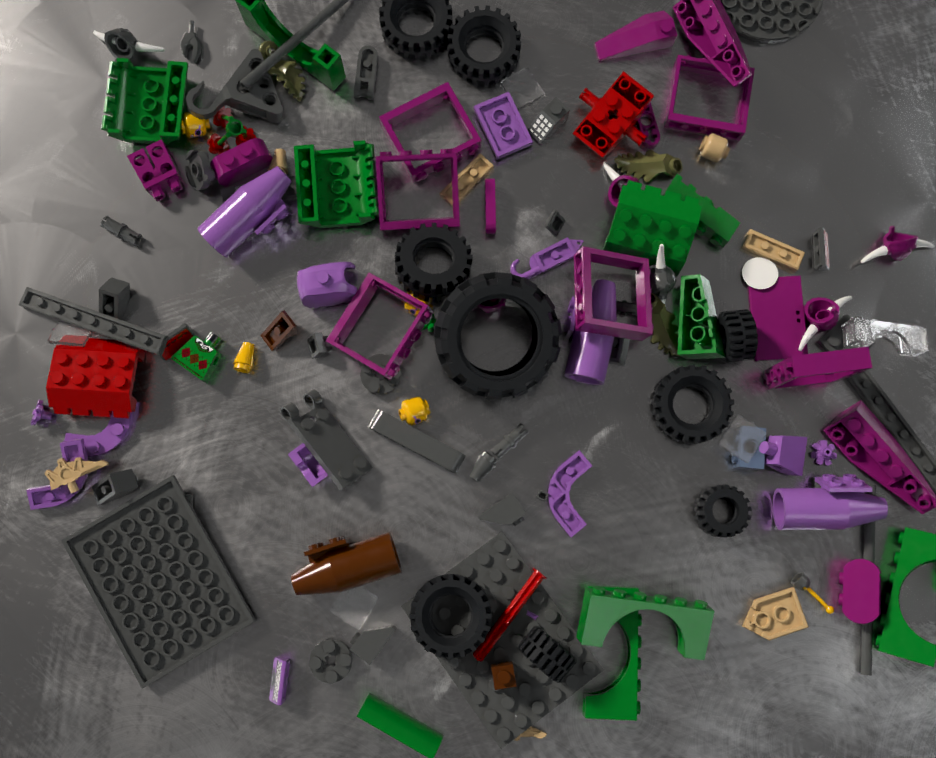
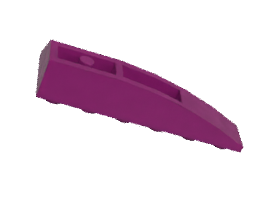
[672,0,752,87]
[823,400,936,514]

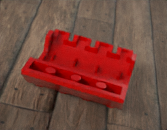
[46,336,145,419]

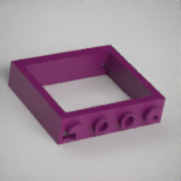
[664,55,755,141]
[379,82,482,183]
[375,149,460,230]
[574,246,654,341]
[326,272,433,381]
[764,347,873,390]

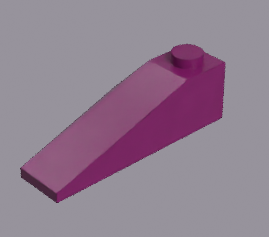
[595,10,677,62]

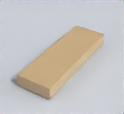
[439,153,494,207]
[741,229,805,272]

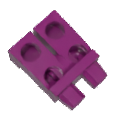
[127,139,183,201]

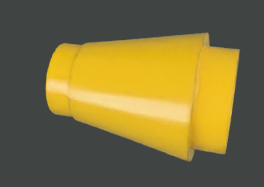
[233,342,255,373]

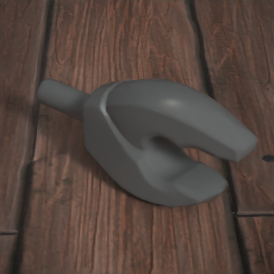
[180,20,201,63]

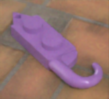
[510,237,584,280]

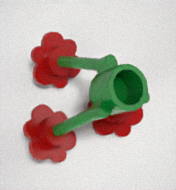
[207,106,256,155]

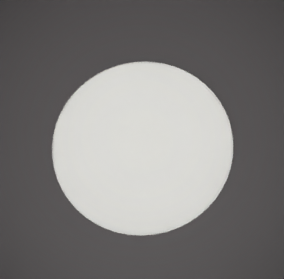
[742,257,778,289]

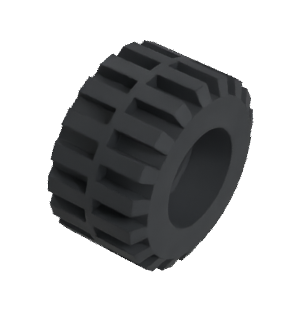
[718,309,758,363]
[693,484,752,537]
[518,625,577,683]

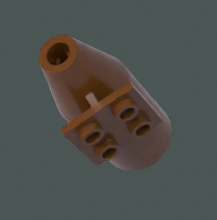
[291,532,402,595]

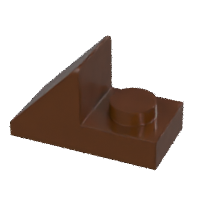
[260,310,298,351]

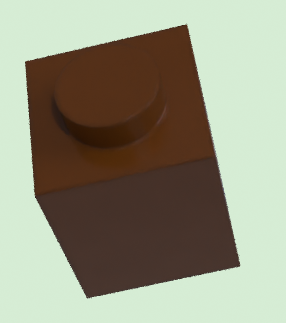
[491,661,517,690]

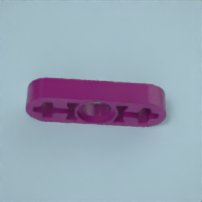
[636,102,660,149]
[485,178,496,234]

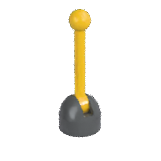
[791,572,834,614]

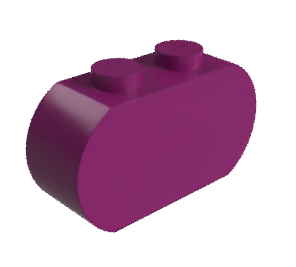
[210,138,273,186]
[839,559,881,624]

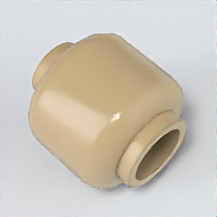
[699,133,730,163]

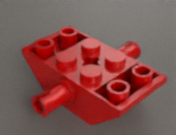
[572,71,654,158]

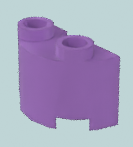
[288,443,328,487]

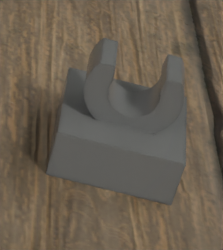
[307,333,333,359]

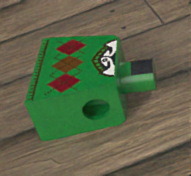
[171,332,222,383]

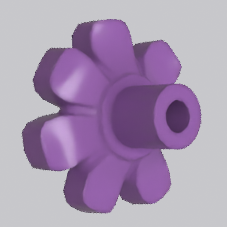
[30,400,52,426]
[810,440,837,466]

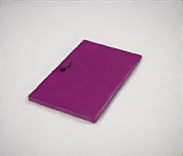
[748,275,808,362]

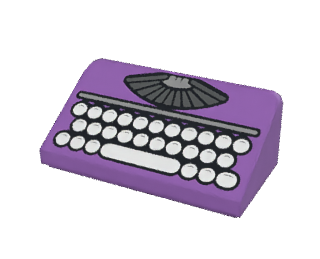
[269,657,290,705]

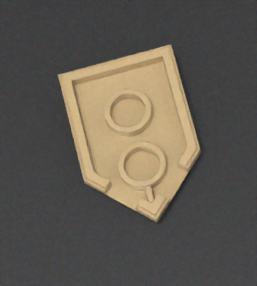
[742,587,809,641]

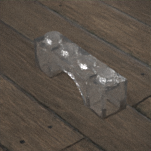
[842,316,929,357]

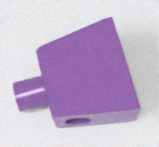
[759,436,807,476]

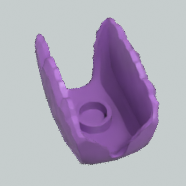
[297,262,358,308]

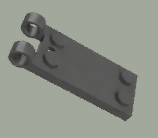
[280,389,373,491]

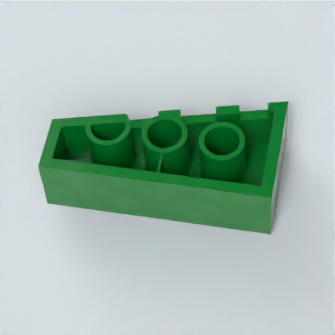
[663,173,740,247]
[677,274,726,359]

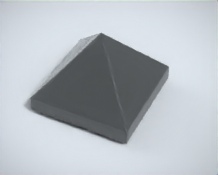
[545,209,566,237]

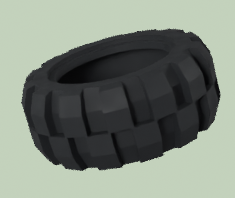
[433,272,562,400]

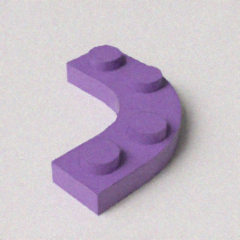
[64,402,137,457]
[26,438,88,510]
[548,450,592,538]

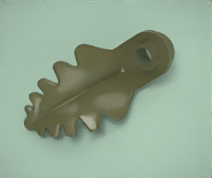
[259,41,306,102]
[614,150,683,182]
[651,293,679,356]

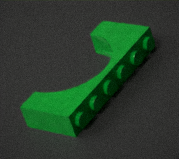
[235,0,346,91]
[875,527,936,667]
[583,585,642,721]
[576,586,715,660]

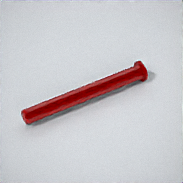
[473,568,547,662]

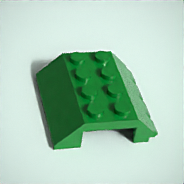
[101,58,188,145]
[294,140,379,228]
[603,180,702,276]

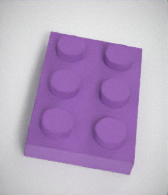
[473,92,533,160]

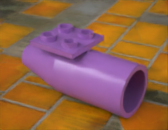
[197,166,292,257]
[563,279,617,385]
[773,474,888,530]

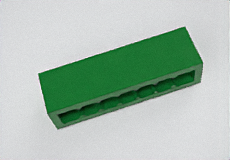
[357,693,444,758]

